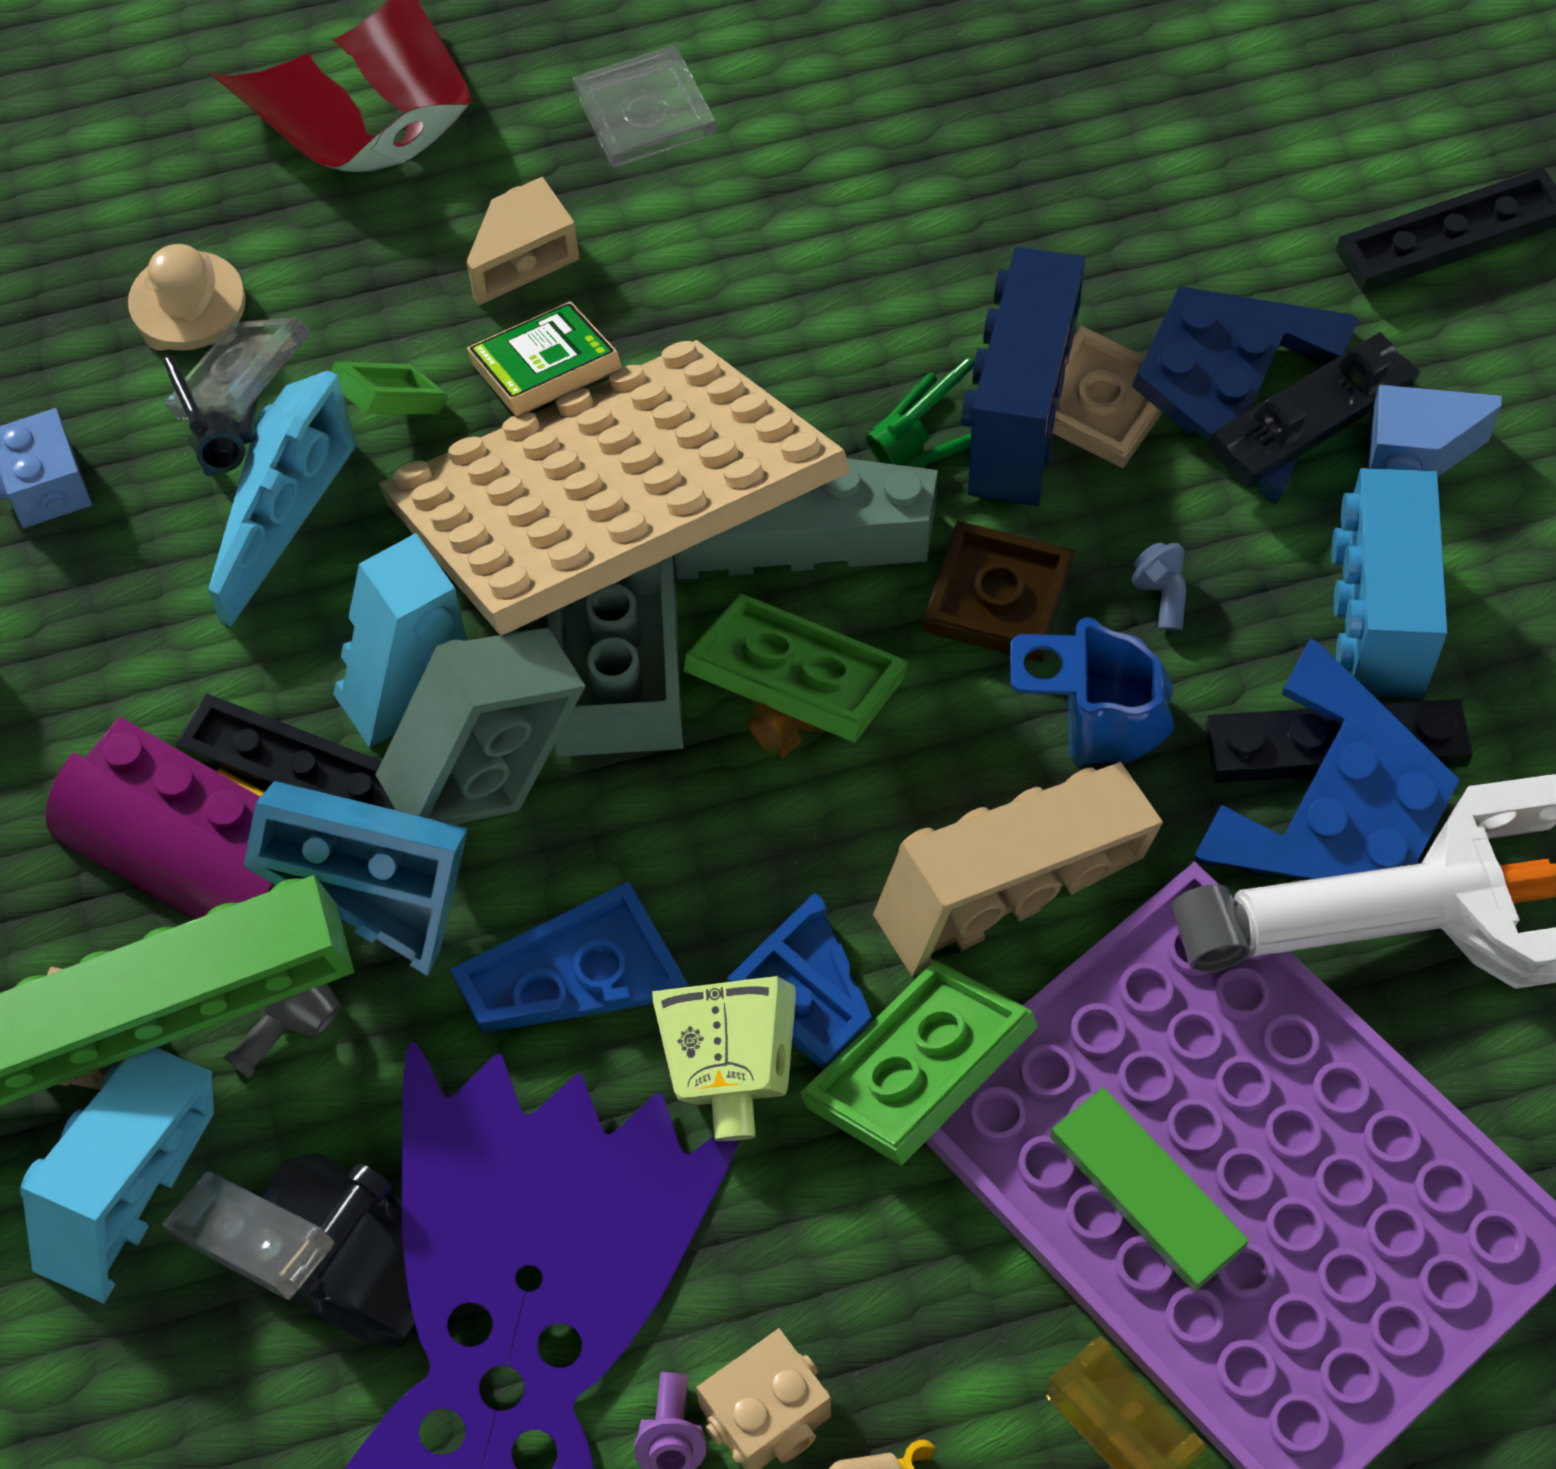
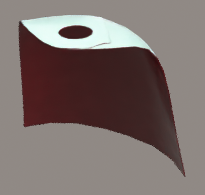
[209,0,471,172]

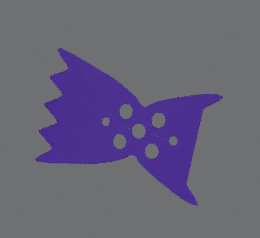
[344,1042,740,1469]

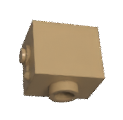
[696,1328,831,1469]

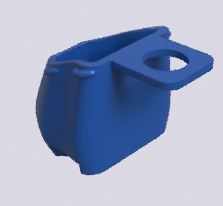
[1010,617,1174,768]

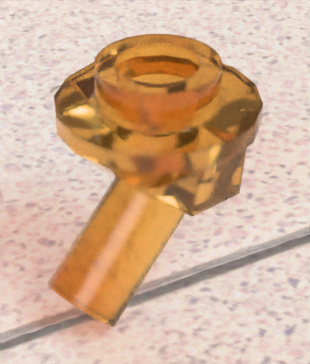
[746,701,830,759]

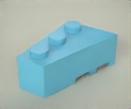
[334,533,467,749]
[20,1048,214,1304]

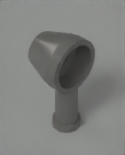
[223,983,342,1079]

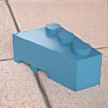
[243,781,468,976]

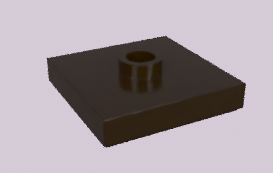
[922,521,1075,662]

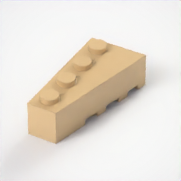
[873,762,1163,977]

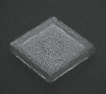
[573,45,716,168]
[165,318,311,419]

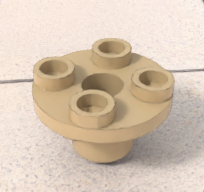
[128,244,246,351]

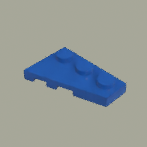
[450,881,690,1034]

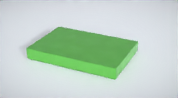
[683,594,908,743]
[800,959,1038,1166]

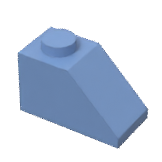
[1368,385,1502,477]

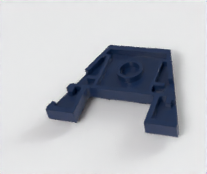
[1132,286,1359,504]

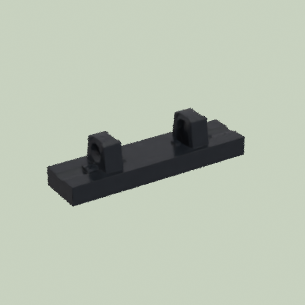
[1206,332,1420,489]

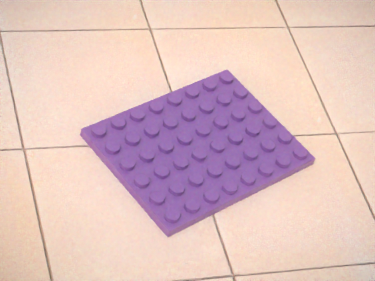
[925,862,1556,1469]

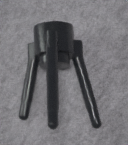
[163,356,264,476]

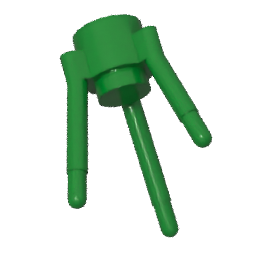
[866,357,975,468]

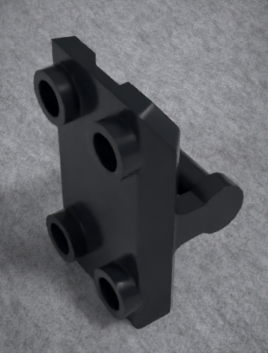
[231,1153,416,1348]

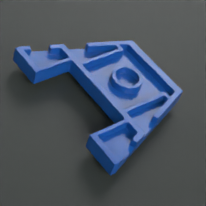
[1193,638,1460,880]

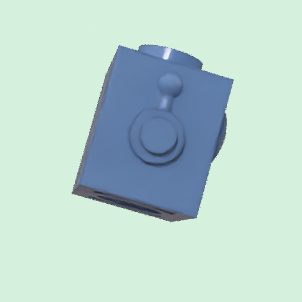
[0,408,92,529]

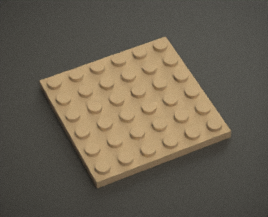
[379,340,851,636]

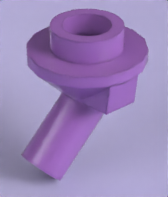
[634,1372,706,1469]

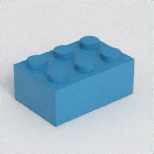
[1331,468,1447,699]

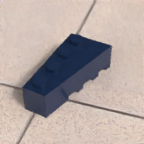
[961,247,1085,506]

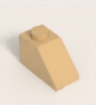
[466,177,579,306]

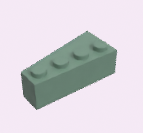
[674,458,938,580]

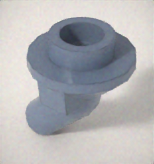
[1131,543,1186,631]

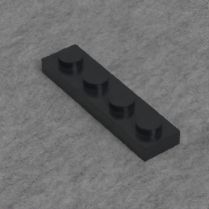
[1336,167,1556,293]
[175,693,396,810]
[1205,699,1473,783]

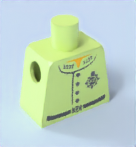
[652,976,796,1141]

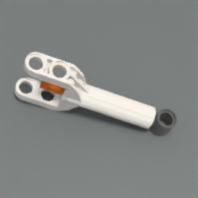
[1172,774,1556,989]

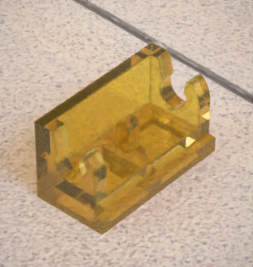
[1046,1335,1206,1469]

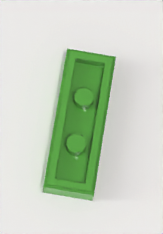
[1050,1087,1249,1292]

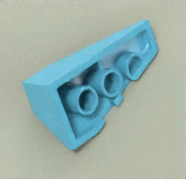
[208,370,357,627]

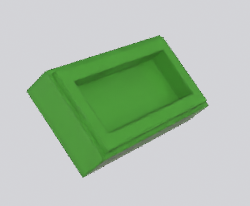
[330,362,449,415]

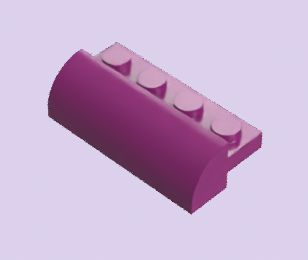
[45,716,275,920]

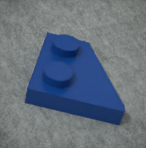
[727,893,872,1070]

